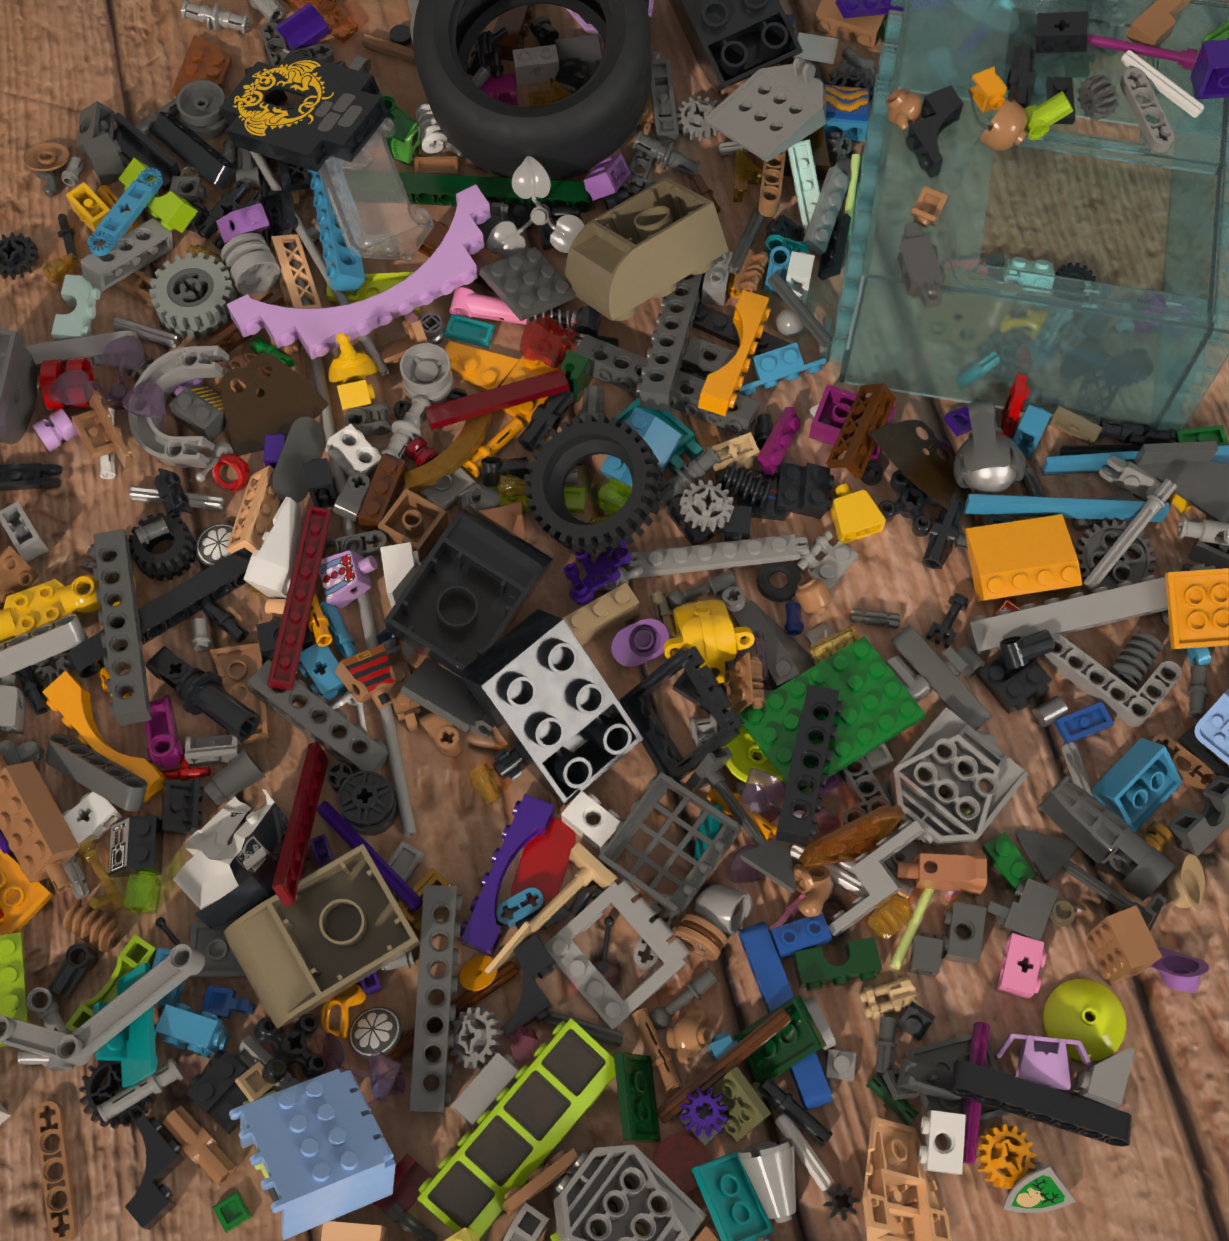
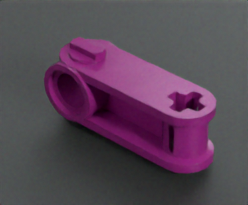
[145,694,183,769]

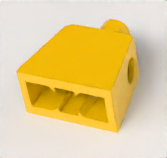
[831,483,886,544]

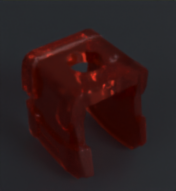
[520,315,577,368]

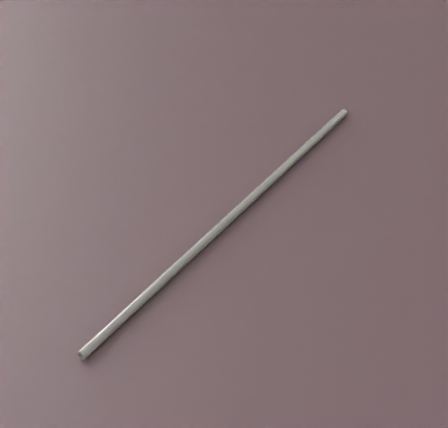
[288,232,416,837]

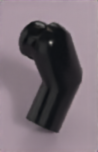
[568,885,604,916]

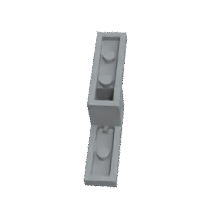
[828,820,927,936]

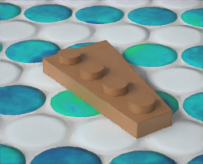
[210,643,270,744]

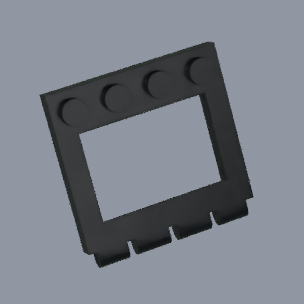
[618,646,744,783]

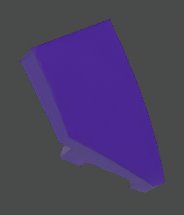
[944,402,997,437]

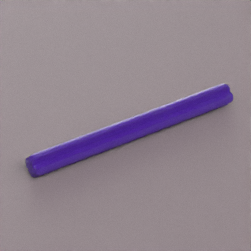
[317,801,423,912]

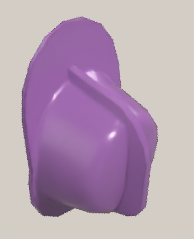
[611,618,669,667]
[1150,948,1209,993]

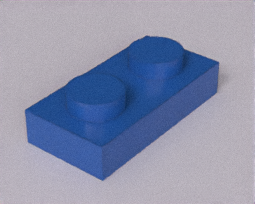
[1054,701,1114,744]

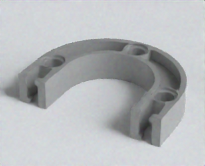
[128,346,230,468]

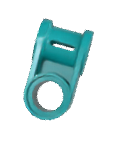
[764,234,809,264]

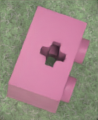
[996,933,1047,1000]

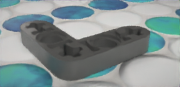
[261,22,334,67]
[622,148,656,198]

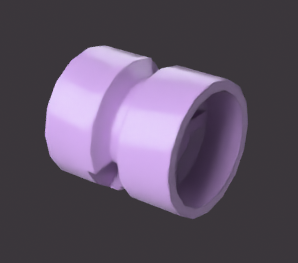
[32,408,78,452]

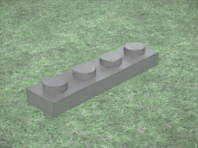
[803,166,850,255]

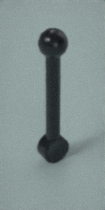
[155,917,181,945]
[597,917,614,973]

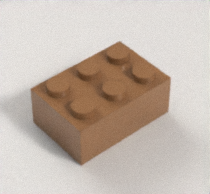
[1086,905,1162,985]

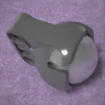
[953,400,1026,495]

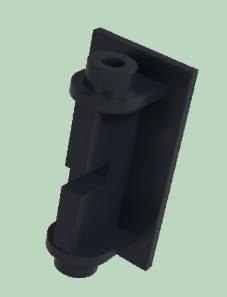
[154,468,192,518]

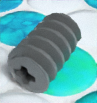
[1110,632,1163,689]

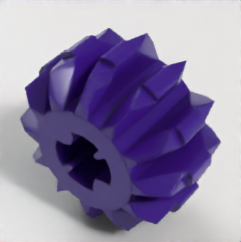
[680,1087,728,1138]

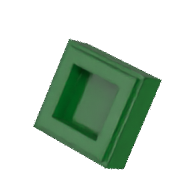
[212,1191,252,1233]

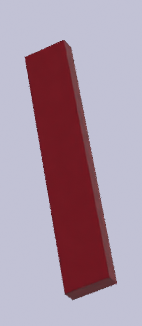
[425,369,569,430]

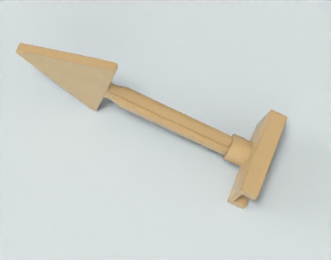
[484,842,617,975]

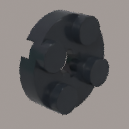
[263,190,298,236]

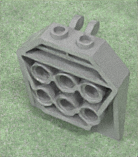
[704,57,826,162]
[889,707,1029,846]
[553,1144,706,1241]

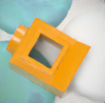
[968,66,1007,113]

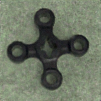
[877,470,940,537]
[254,1013,327,1084]

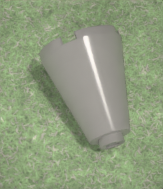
[738,1138,796,1223]

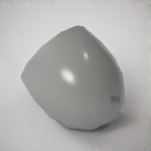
[694,885,753,935]

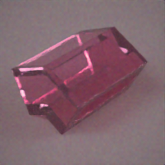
[507,1024,538,1062]

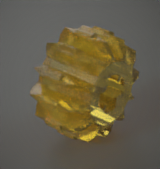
[867,894,914,939]

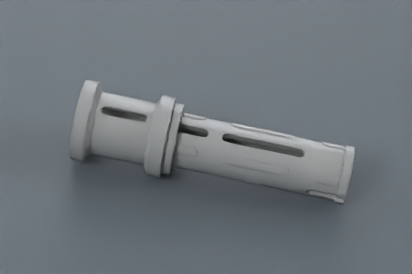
[97,1057,184,1122]

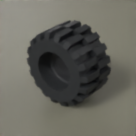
[128,512,196,581]

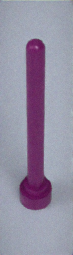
[1087,34,1198,70]

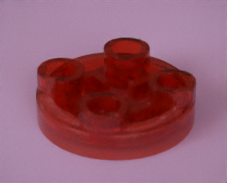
[653,1133,709,1193]

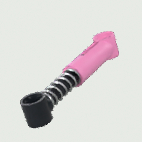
[449,287,602,335]

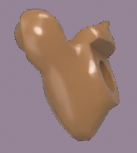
[771,864,835,917]

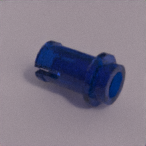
[784,602,804,636]

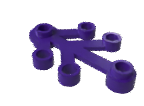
[563,540,632,605]

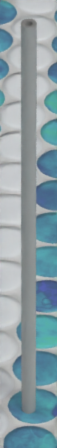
[250,151,389,376]

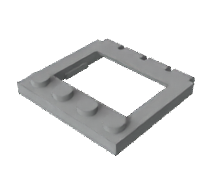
[545,879,691,1029]

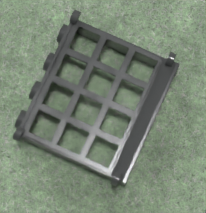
[598,772,742,920]

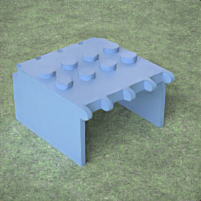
[229,1069,396,1240]

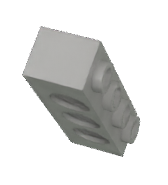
[81,218,173,291]

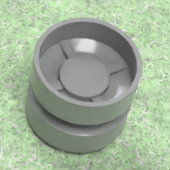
[400,343,454,406]

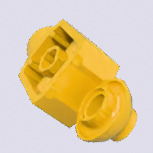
[0,574,102,644]

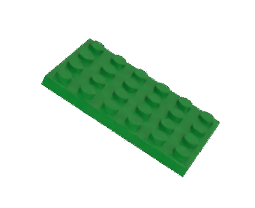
[738,636,926,793]

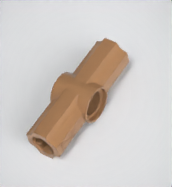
[163,1105,238,1185]

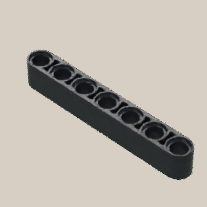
[950,1061,1132,1147]

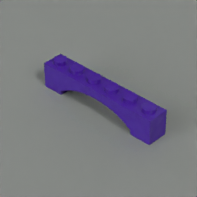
[460,794,555,957]

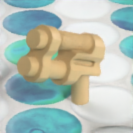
[858,976,923,1020]

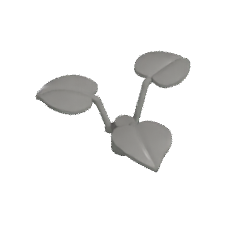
[487,156,585,258]

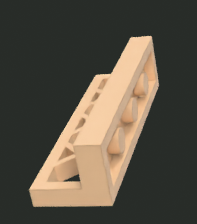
[269,234,322,309]
[226,465,281,554]

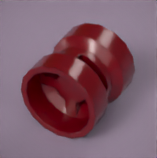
[405,437,439,467]

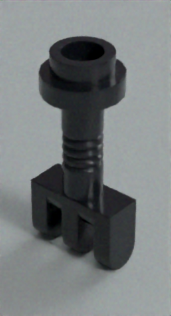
[926,593,968,649]

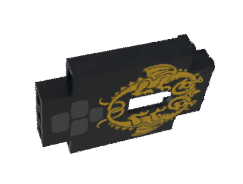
[219,52,389,172]

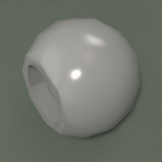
[776,308,805,337]

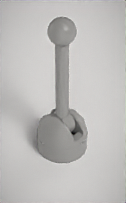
[196,442,233,482]

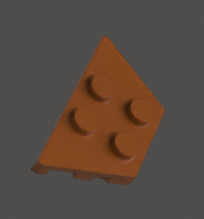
[172,35,232,97]

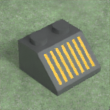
[169,384,226,442]

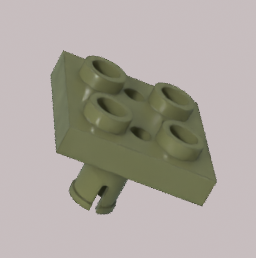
[703,1066,771,1143]

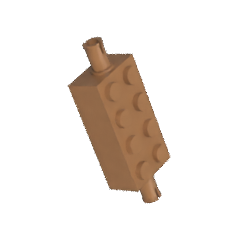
[0,753,80,893]

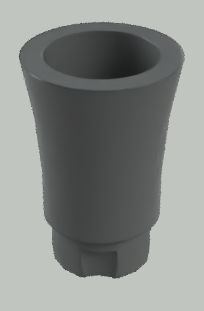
[203,748,266,806]

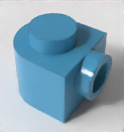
[707,1032,738,1062]

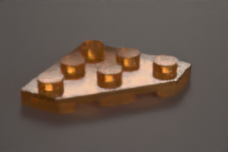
[799,805,905,867]

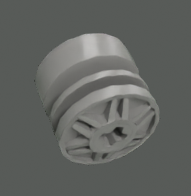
[220,233,281,296]

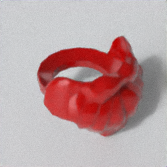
[212,454,250,493]

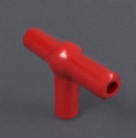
[160,748,211,781]

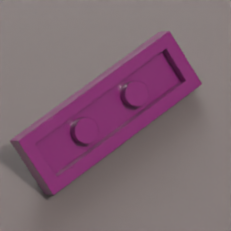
[757,407,801,475]

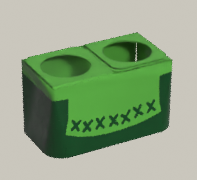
[386,115,422,166]

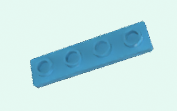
[735,342,827,396]

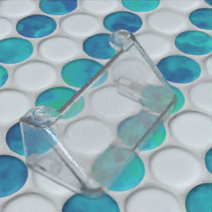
[319,118,434,261]

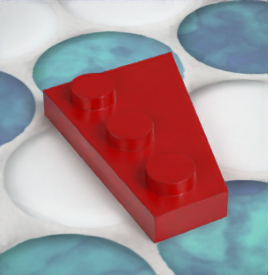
[1000,374,1030,439]

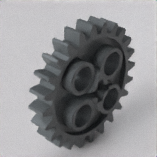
[1075,519,1157,590]

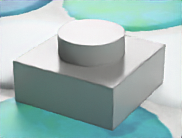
[825,1049,856,1082]

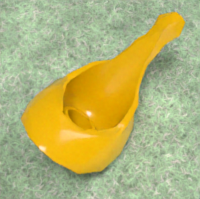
[329,333,378,384]

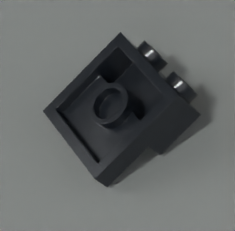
[774,462,834,519]
[976,655,1052,714]
[187,1051,269,1134]

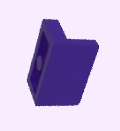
[276,3,330,51]

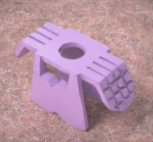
[995,1034,1092,1090]

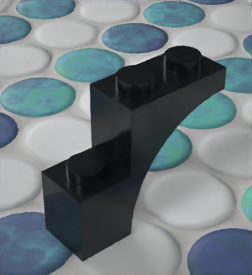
[906,85,963,178]
[500,934,557,1040]
[125,1115,185,1230]

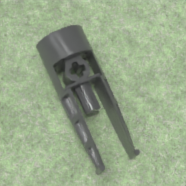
[1038,775,1176,902]

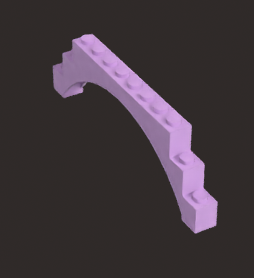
[227,184,491,360]

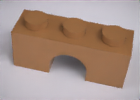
[813,0,885,48]

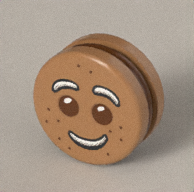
[674,914,728,960]

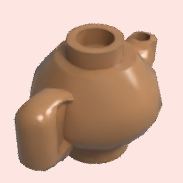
[886,88,922,130]
[666,1008,710,1065]

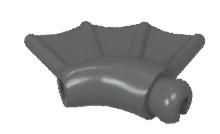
[829,47,880,87]

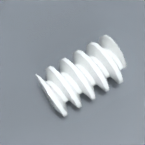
[414,104,447,154]

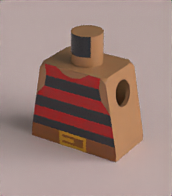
[334,644,396,710]

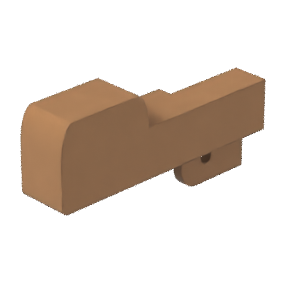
[1127,0,1193,47]

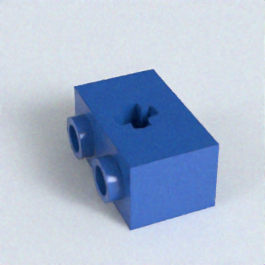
[770,913,832,961]

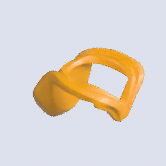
[320,984,366,1039]

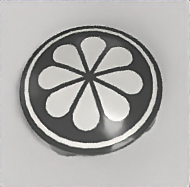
[196,523,240,568]
[348,1007,403,1061]

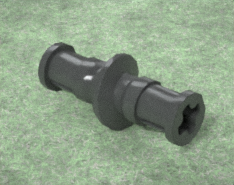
[632,130,700,179]
[659,445,722,509]

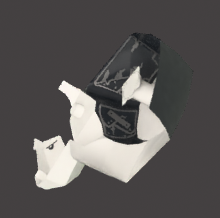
[173,789,289,929]

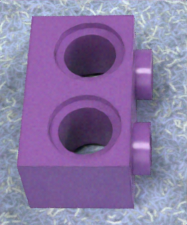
[583,153,631,200]

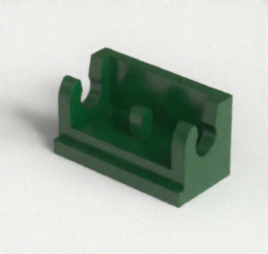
[561,350,590,403]

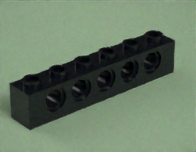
[776,684,843,847]

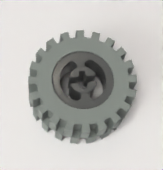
[149,253,238,341]

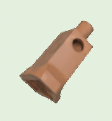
[479,500,527,541]
[896,849,987,896]

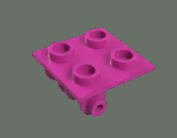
[480,73,518,106]

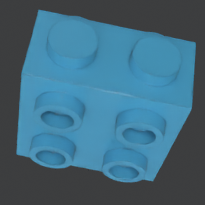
[156,1002,230,1059]

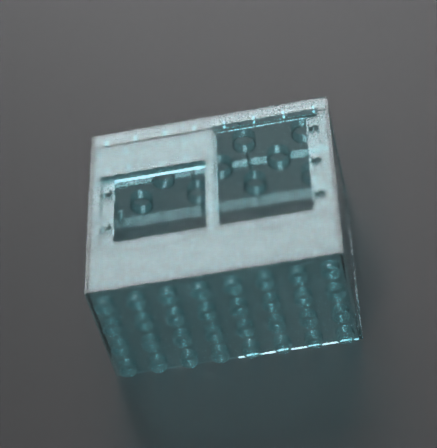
[829,0,1229,432]

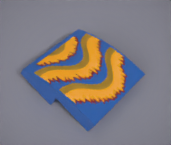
[824,84,869,121]

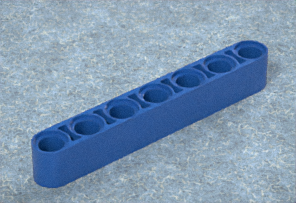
[738,921,833,1111]

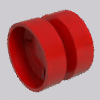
[40,357,95,410]

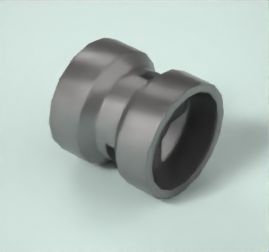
[420,313,444,345]

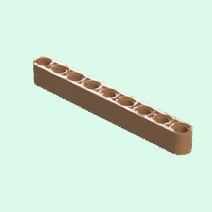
[758,58,795,217]

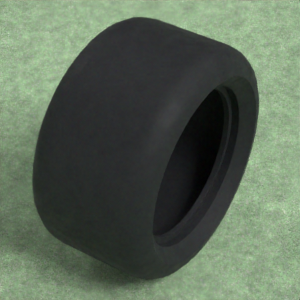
[413,0,652,180]

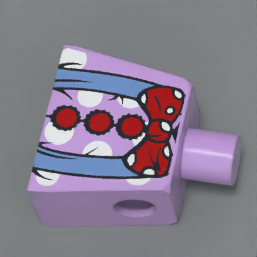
[320,551,378,609]

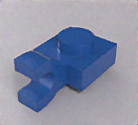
[201,986,255,1019]

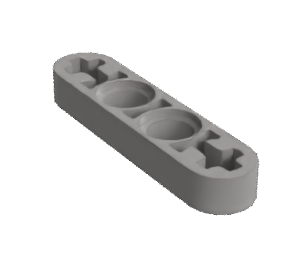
[1120,68,1175,153]

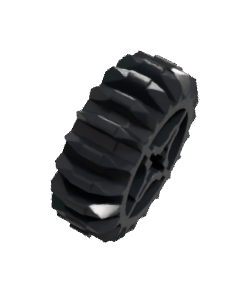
[79,1060,154,1129]

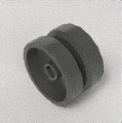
[176,80,229,139]

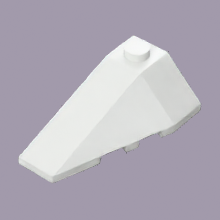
[243,497,302,599]

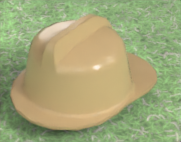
[1165,854,1205,912]

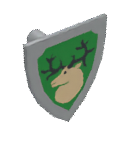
[1003,1162,1076,1213]

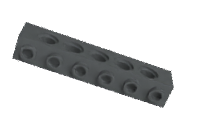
[247,660,388,773]

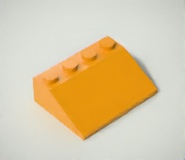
[965,514,1082,602]

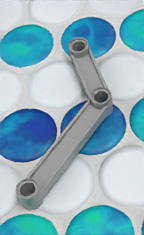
[0,944,205,1066]

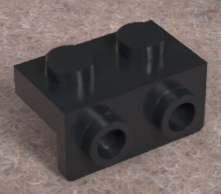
[160,778,204,835]

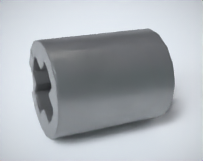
[1032,695,1068,727]

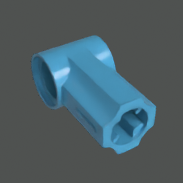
[764,246,791,293]

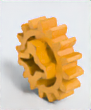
[976,1124,1036,1189]

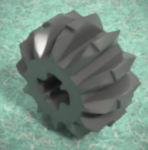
[1077,74,1119,120]

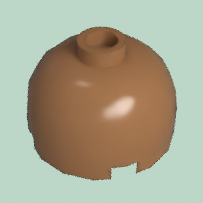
[979,97,1028,151]

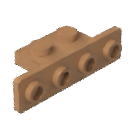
[72,382,133,469]

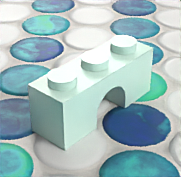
[51,275,101,341]

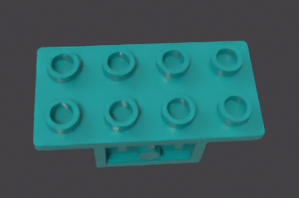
[93,963,158,1088]

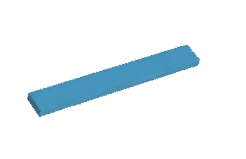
[1041,445,1229,476]
[965,494,1169,522]

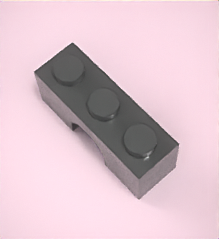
[1167,775,1229,856]

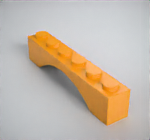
[698,290,771,416]
[43,671,168,803]

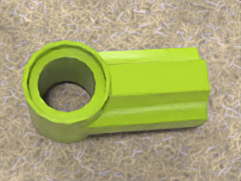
[1024,91,1074,140]

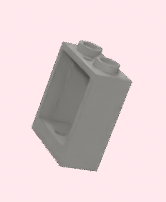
[452,1052,520,1130]

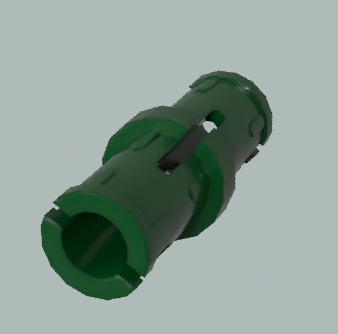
[866,1073,919,1125]

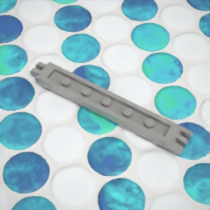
[627,534,810,579]

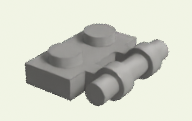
[796,531,859,591]

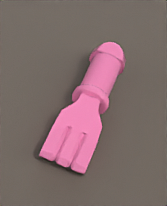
[768,894,806,933]

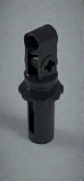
[145,646,260,740]

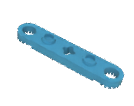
[87,168,163,256]

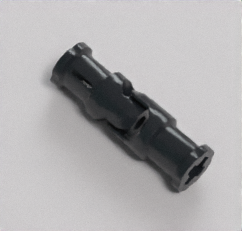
[1098,418,1176,445]

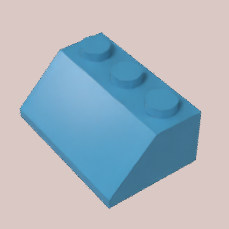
[600,407,683,489]
[1091,738,1183,832]

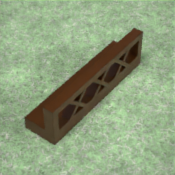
[197,292,286,363]
[826,383,896,477]

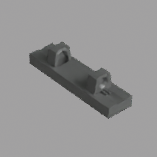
[650,59,679,141]

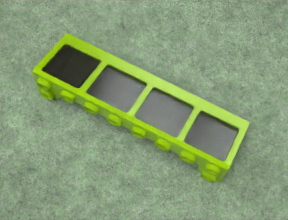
[417,1018,616,1239]

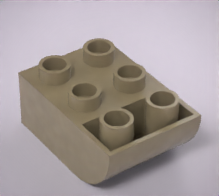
[565,177,729,321]
[223,844,420,1029]

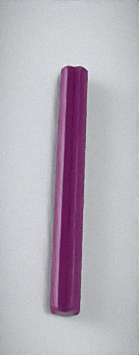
[963,1022,990,1164]

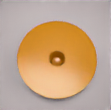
[459,955,498,991]

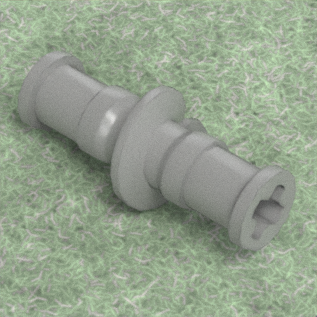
[181,0,250,34]
[381,396,432,459]

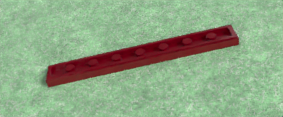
[267,505,332,691]
[272,742,329,907]

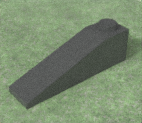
[729,600,815,690]

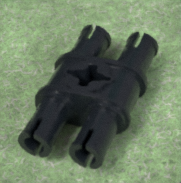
[195,180,267,250]

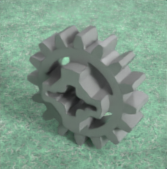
[676,96,718,141]
[680,480,734,532]
[449,1007,504,1069]

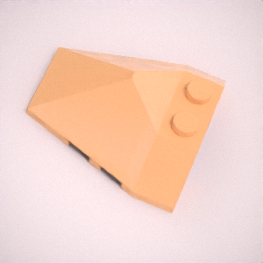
[863,1117,952,1241]

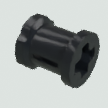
[186,201,208,232]

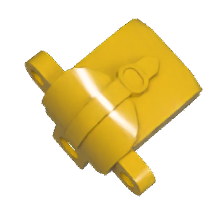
[663,599,755,684]

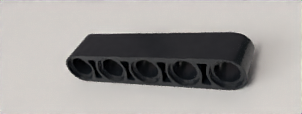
[151,111,236,189]

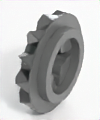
[33,650,73,683]

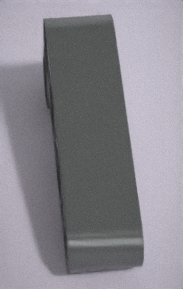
[839,757,891,840]

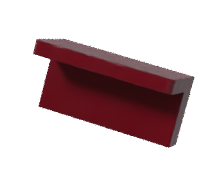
[373,1154,433,1223]

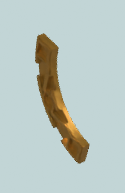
[404,412,493,493]

